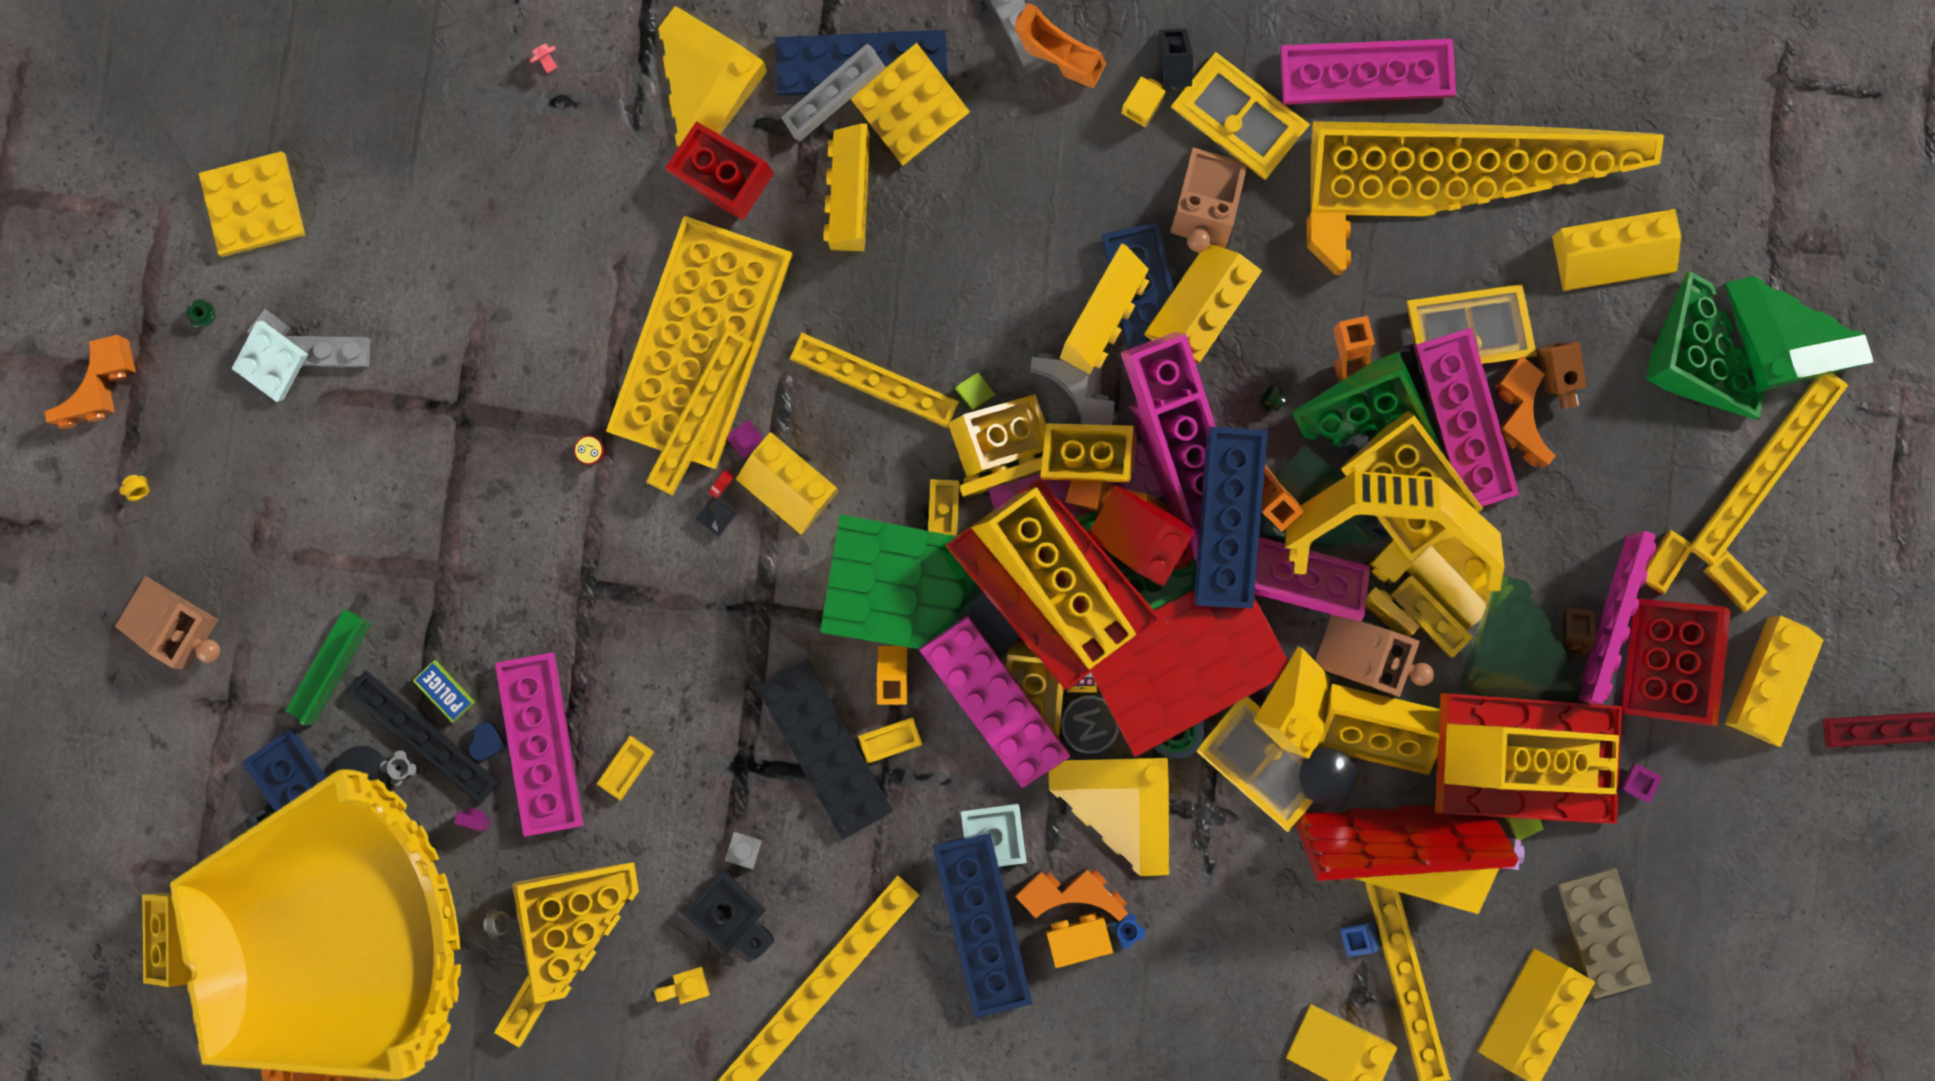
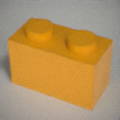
[1046,912,1113,968]

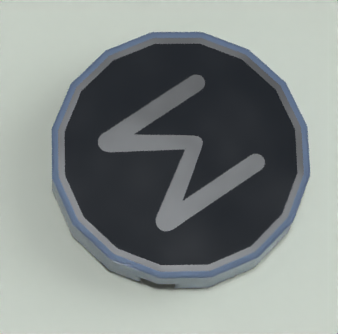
[1061,696,1119,754]

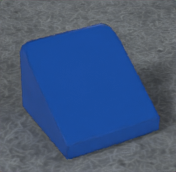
[1340,920,1381,957]

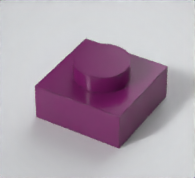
[727,419,764,461]
[1620,763,1662,803]
[454,807,492,831]

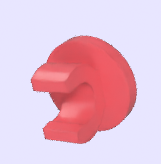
[530,43,558,73]

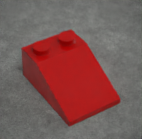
[665,121,774,221]
[1088,485,1194,587]

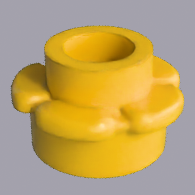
[120,475,150,501]

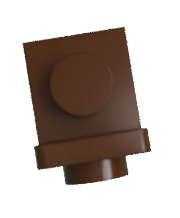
[1559,607,1596,656]

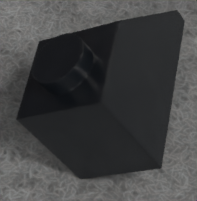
[1158,28,1193,90]

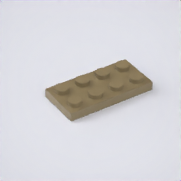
[1557,867,1652,999]

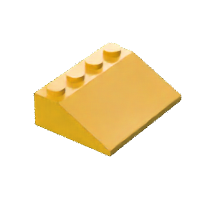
[1340,411,1483,562]

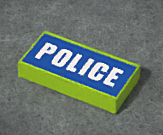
[413,660,476,723]

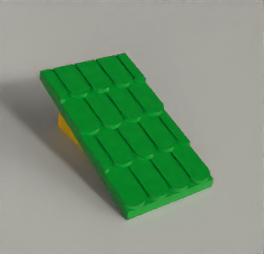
[820,514,976,649]

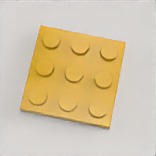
[851,43,970,166]
[199,151,305,257]

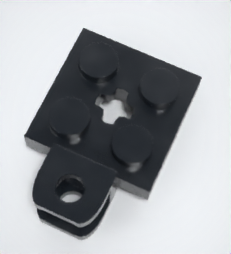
[683,870,775,959]

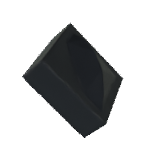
[696,496,737,537]

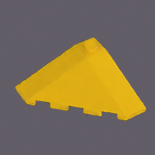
[658,6,767,147]
[1048,757,1169,876]
[512,862,639,1004]

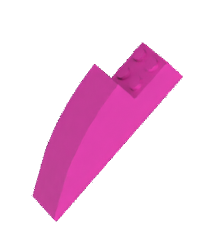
[1121,332,1216,563]

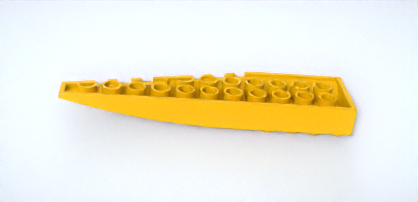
[1311,121,1664,216]

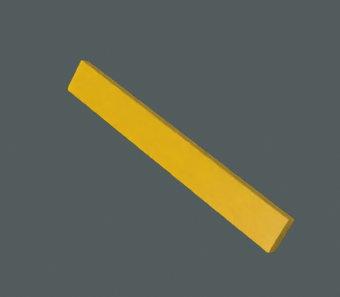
[1688,374,1848,566]
[1365,882,1451,1081]

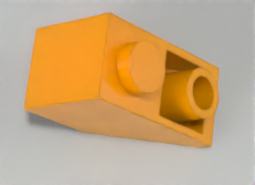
[1306,212,1351,275]
[877,646,908,705]

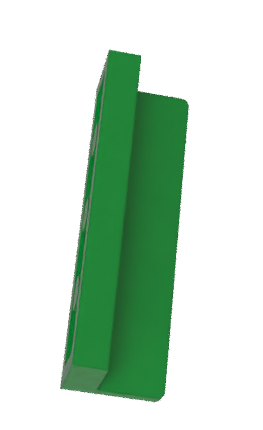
[286,609,372,725]

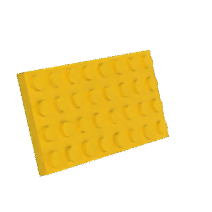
[606,216,793,470]

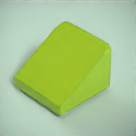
[955,372,996,412]
[1505,817,1544,840]

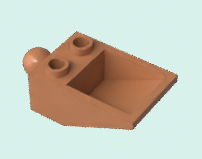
[1170,148,1247,252]
[115,576,220,670]
[1315,614,1434,697]

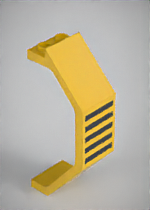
[1285,471,1504,591]

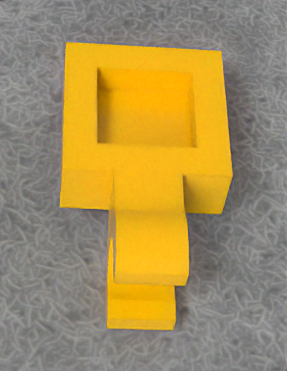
[654,966,710,1004]

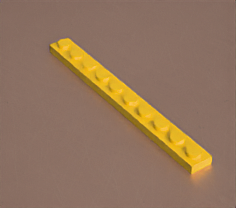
[718,875,920,1081]

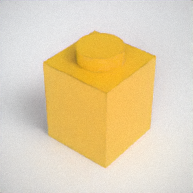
[1121,76,1166,128]
[1368,540,1418,584]

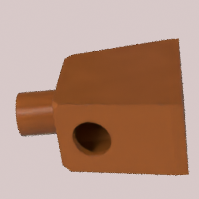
[1536,341,1586,409]

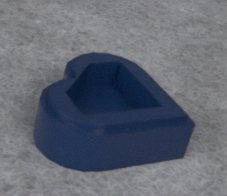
[469,722,507,760]

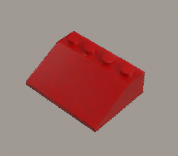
[1622,598,1731,727]

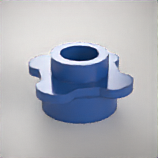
[1110,913,1145,949]

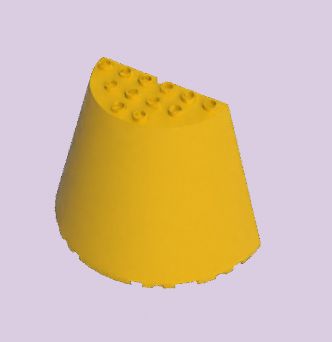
[170,769,461,1080]

